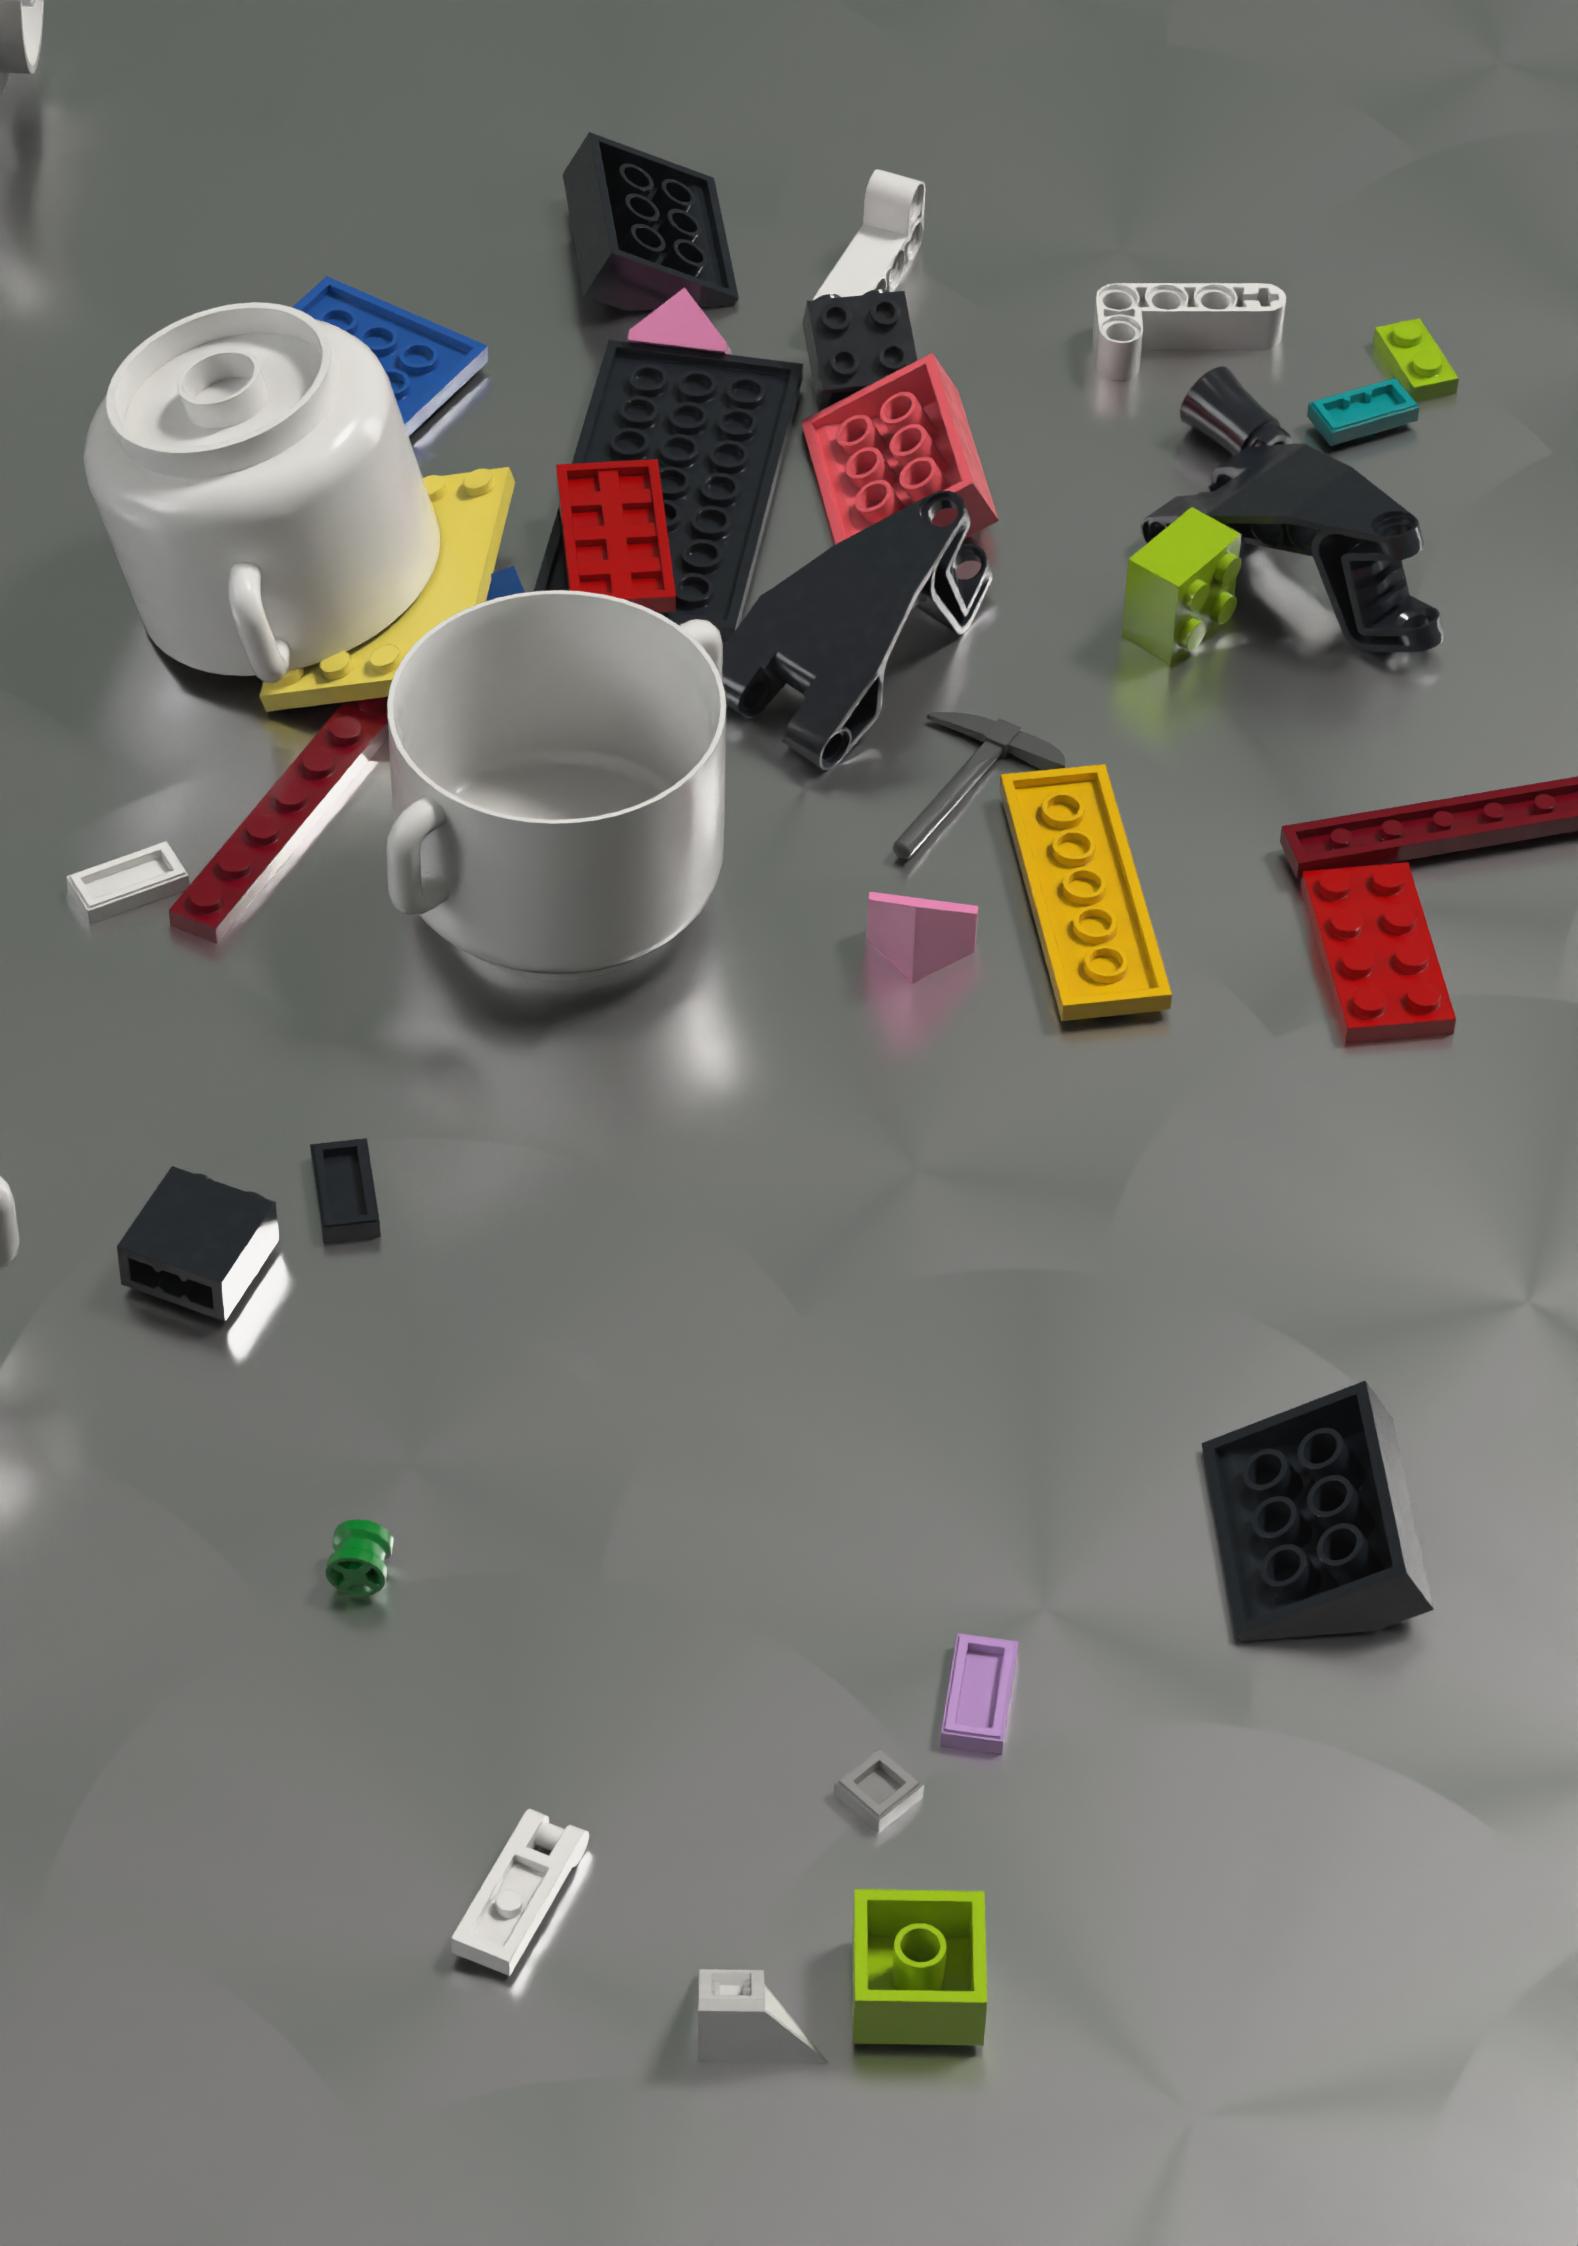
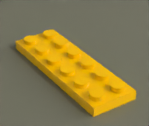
[999,764,1172,1021]

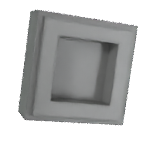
[834,1747,924,1833]

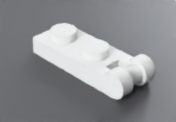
[451,1809,589,1976]

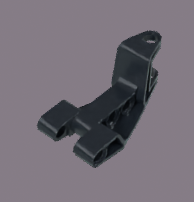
[1140,443,1445,652]
[722,491,993,770]

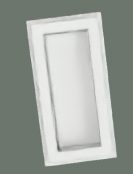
[66,841,190,925]

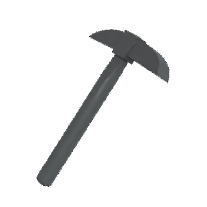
[893,712,1065,859]

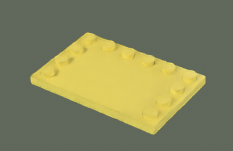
[260,467,515,712]

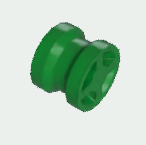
[325,1519,394,1596]

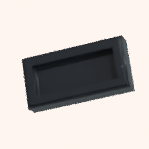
[310,1138,381,1243]

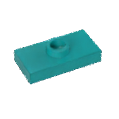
[1307,378,1420,446]

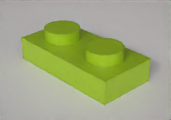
[1373,318,1459,402]

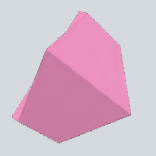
[628,287,731,355]
[866,892,979,984]

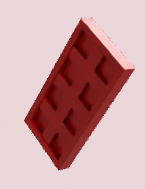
[556,459,676,613]
[1300,862,1456,1044]

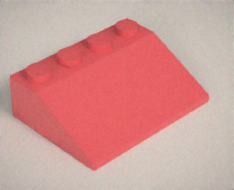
[801,353,999,544]

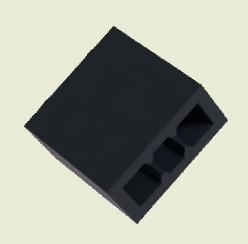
[802,289,918,412]
[117,1166,279,1321]

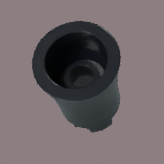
[1180,366,1291,456]

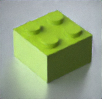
[1121,507,1242,664]
[852,1889,987,2046]

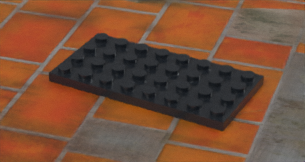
[533,340,803,643]

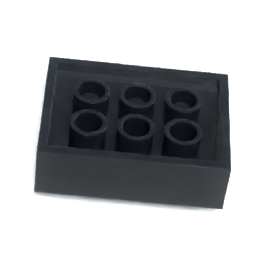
[562,132,739,311]
[1201,1380,1434,1641]

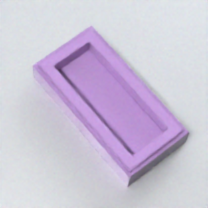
[940,1633,1019,1754]

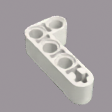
[813,169,925,300]
[1093,283,1286,381]

